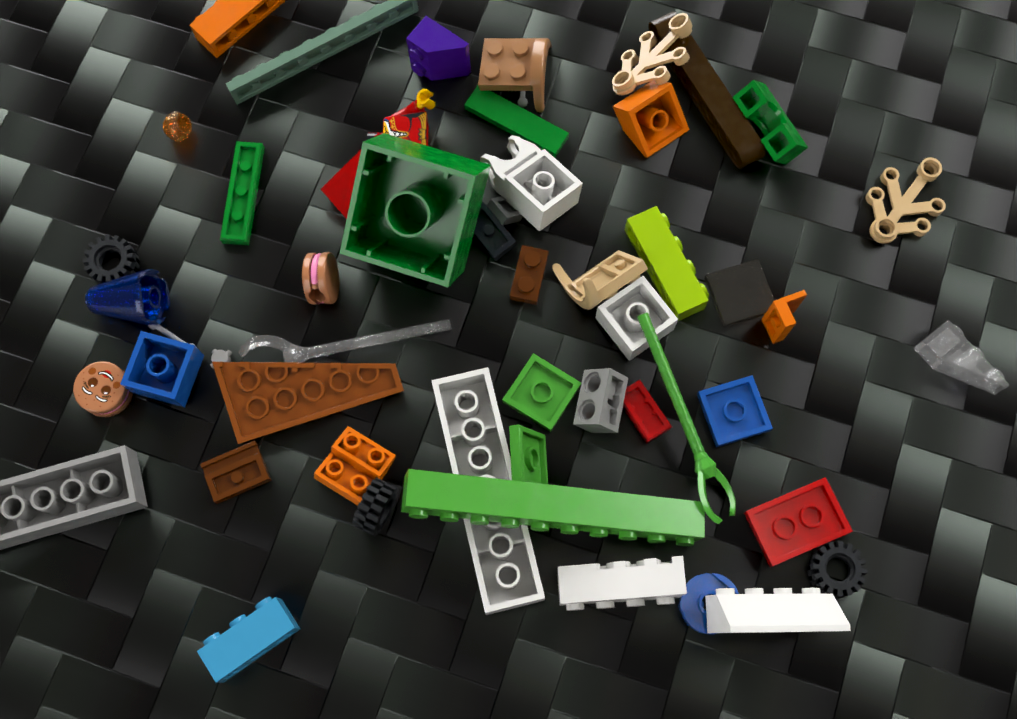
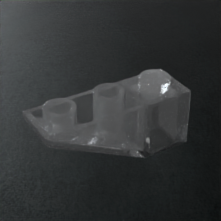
[914,320,1009,395]

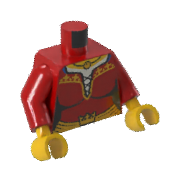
[367,89,435,146]

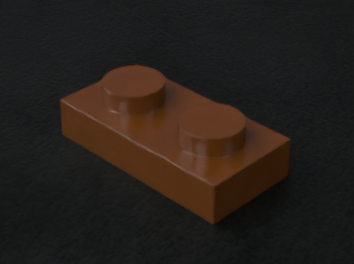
[510,245,549,305]

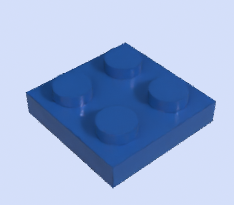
[697,375,773,448]

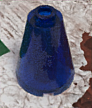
[85,269,170,325]

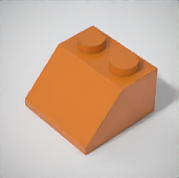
[613,80,690,158]

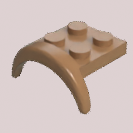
[478,38,552,113]

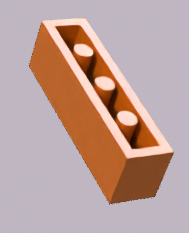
[190,0,286,58]

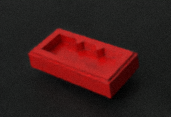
[623,380,672,443]

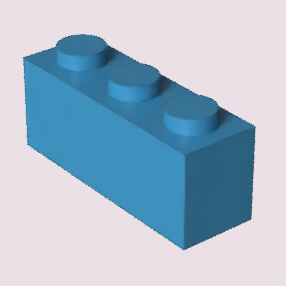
[197,597,300,683]

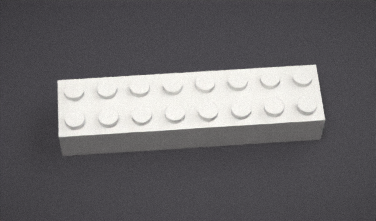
[431,367,545,615]

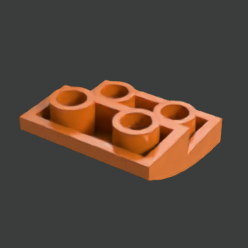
[314,426,396,506]

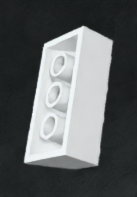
[705,588,851,633]

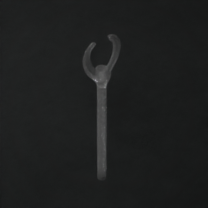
[239,319,451,363]

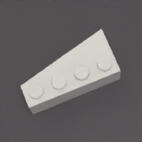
[557,556,687,611]

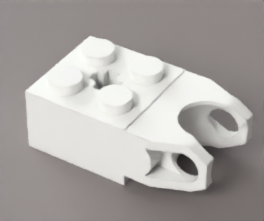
[480,135,583,231]

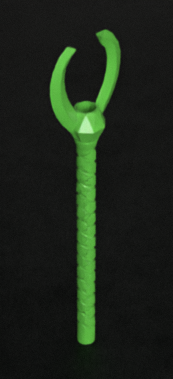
[637,312,736,524]

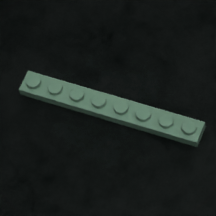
[225,0,419,105]

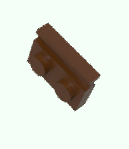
[200,441,272,504]

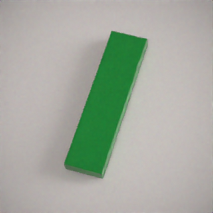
[464,85,569,158]
[220,141,265,245]

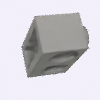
[573,368,628,433]

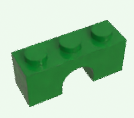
[732,80,808,164]

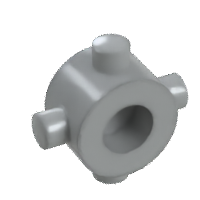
[210,349,232,369]

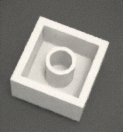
[595,276,678,361]

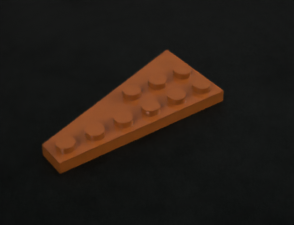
[212,362,404,444]

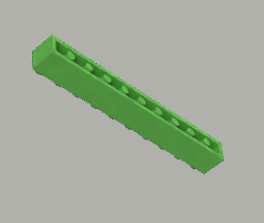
[401,469,705,546]

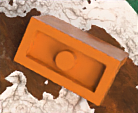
[761,290,807,344]

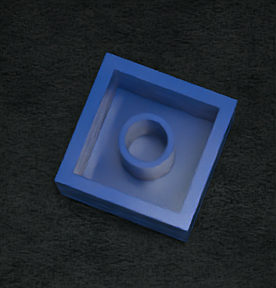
[120,331,204,408]

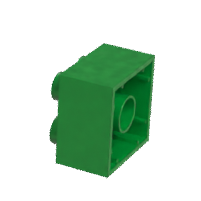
[339,133,491,287]

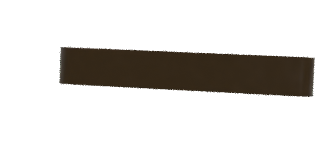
[648,11,766,169]

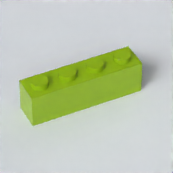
[625,206,709,322]

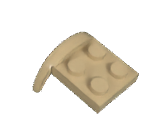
[552,250,648,310]

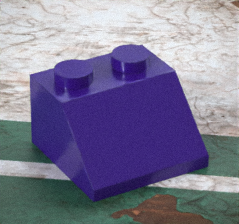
[406,16,471,81]

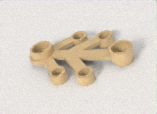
[612,13,692,95]
[865,157,946,244]

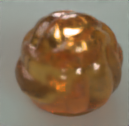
[162,111,192,142]

